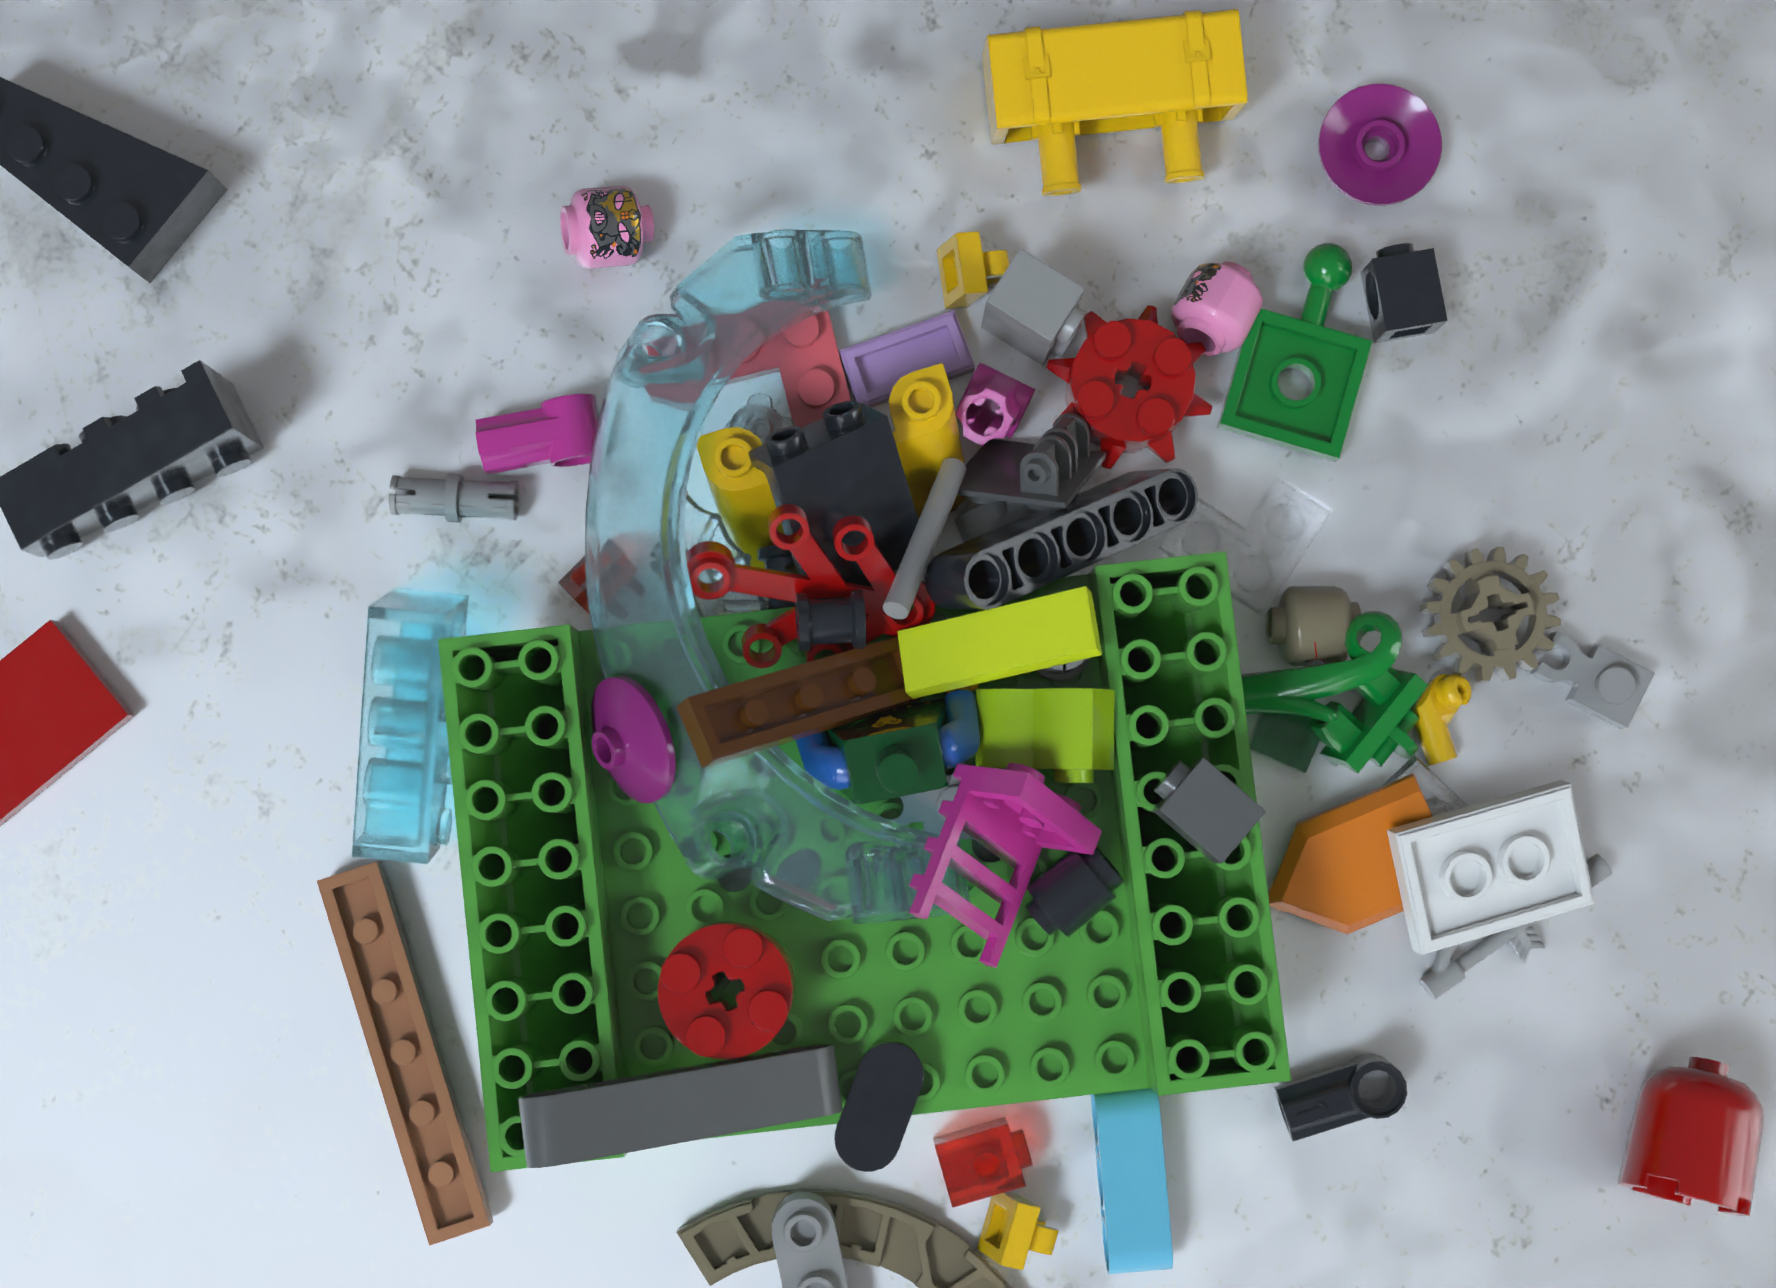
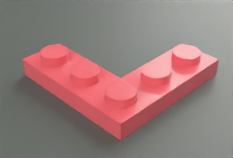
[644,293,851,427]

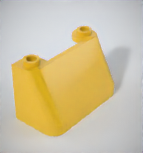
[694,363,965,569]

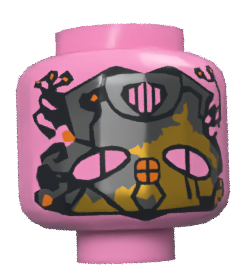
[560,186,654,269]
[1171,262,1263,356]

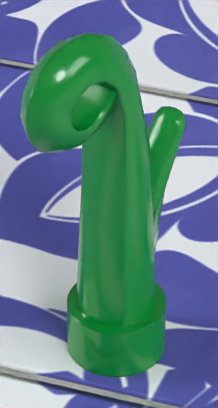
[1241,611,1402,722]

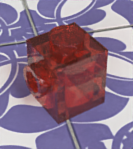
[933,1117,1033,1208]

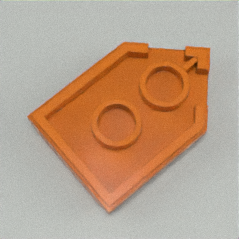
[1268,773,1433,934]

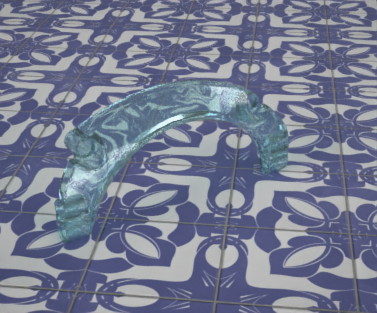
[585,229,971,924]

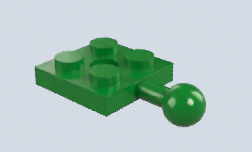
[1217,243,1372,462]

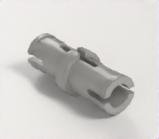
[389,473,519,523]

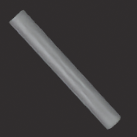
[883,458,967,619]

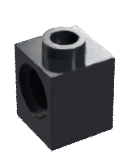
[1360,243,1448,343]

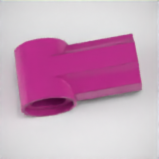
[956,362,1036,445]
[475,394,606,474]

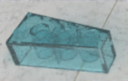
[352,588,469,864]

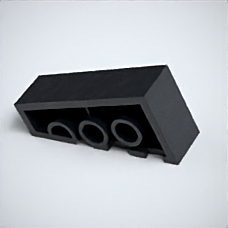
[0,77,228,283]
[0,360,264,560]

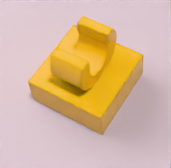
[936,231,1009,309]
[977,1188,1059,1270]

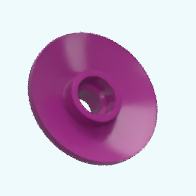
[1318,84,1442,206]
[591,675,676,803]

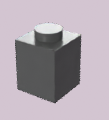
[1152,758,1266,864]

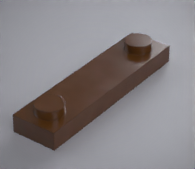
[676,636,925,769]

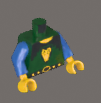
[795,684,980,804]

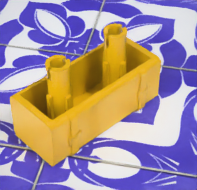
[982,9,1248,196]

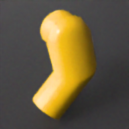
[1412,674,1472,766]

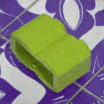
[976,688,1115,783]

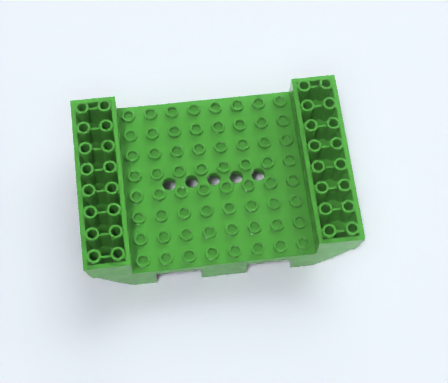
[438,551,1291,1172]

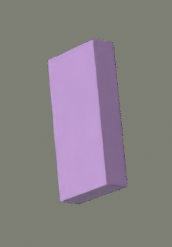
[839,310,975,408]

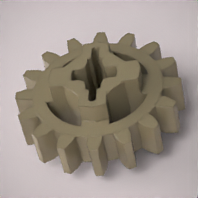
[1420,547,1561,683]

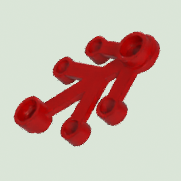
[683,504,935,669]

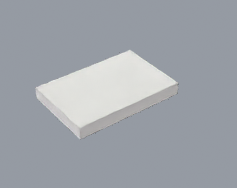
[1387,780,1595,955]

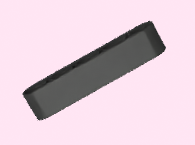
[518,1044,843,1168]

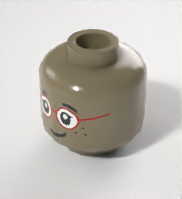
[1266,586,1361,666]

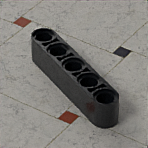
[925,468,1198,609]

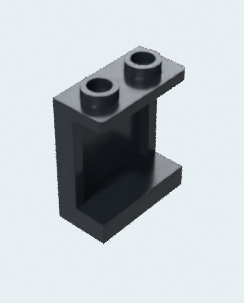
[748,401,918,585]

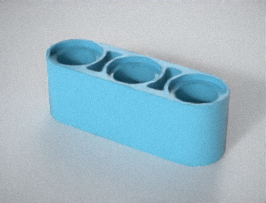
[1091,1088,1173,1274]

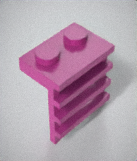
[909,763,1102,968]

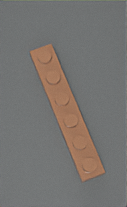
[317,861,494,1246]

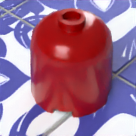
[1617,1057,1763,1216]

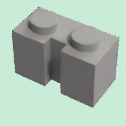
[981,248,1087,366]

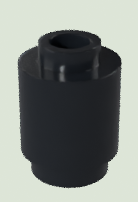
[1025,846,1125,937]

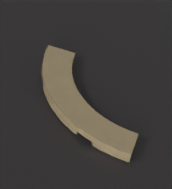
[676,1188,1012,1288]

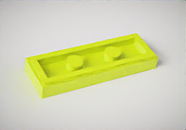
[897,586,1102,699]

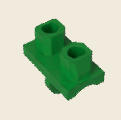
[1309,667,1429,773]

